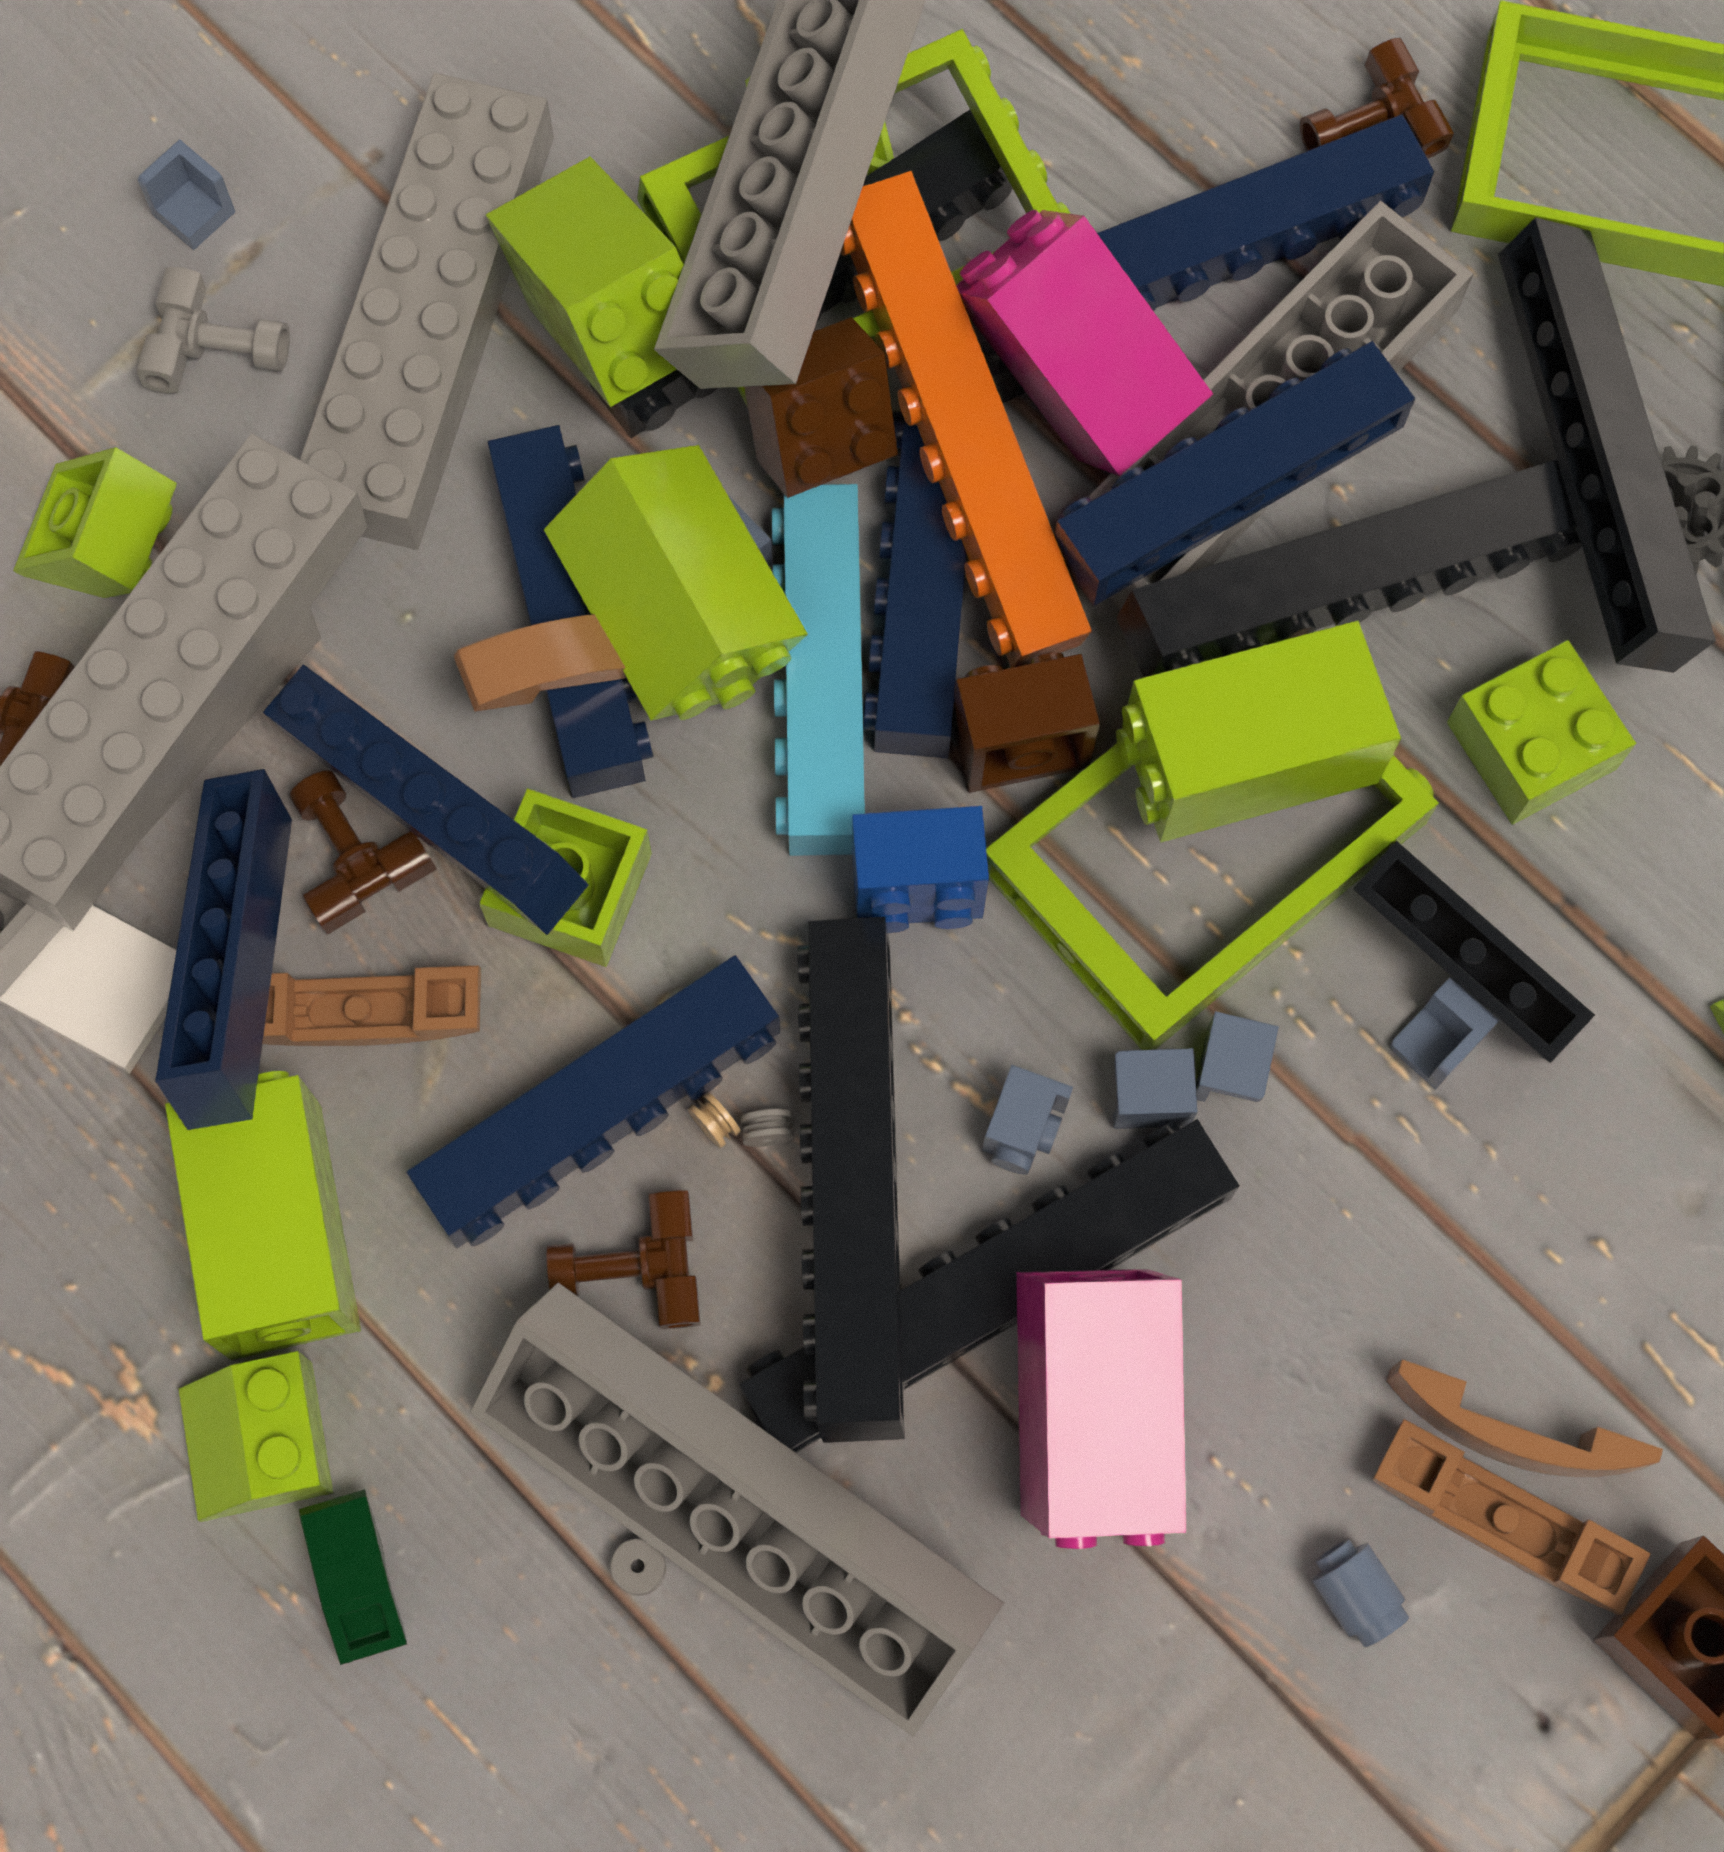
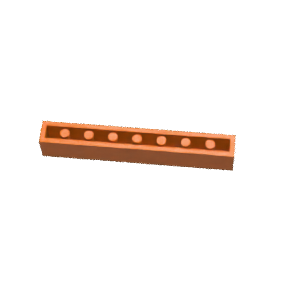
[840,171,1092,668]

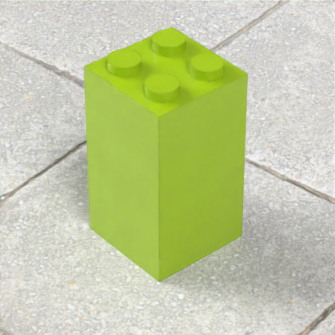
[486,156,683,407]
[544,445,808,721]
[1116,620,1401,843]
[165,1071,361,1360]

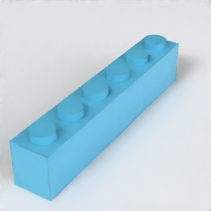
[772,484,865,856]

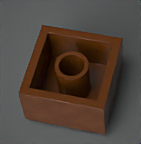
[744,317,898,498]
[952,652,1100,793]
[1593,1535,1724,1740]

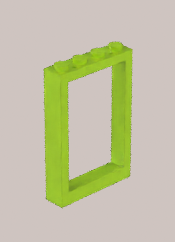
[1451,0,1724,287]
[637,28,1071,408]
[986,641,1439,1050]

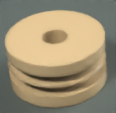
[687,1092,741,1149]

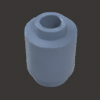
[1311,1539,1409,1647]

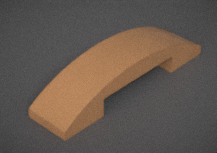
[454,614,627,712]
[262,965,481,1046]
[1386,1359,1663,1477]
[1372,1419,1651,1615]

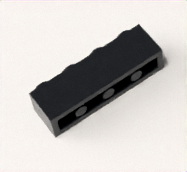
[1353,841,1595,1063]

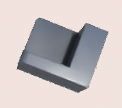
[138,139,236,250]
[1390,976,1499,1090]
[1196,1011,1279,1102]
[1113,1048,1198,1129]

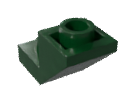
[299,1489,407,1665]

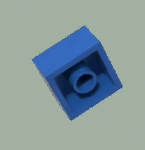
[852,806,989,933]

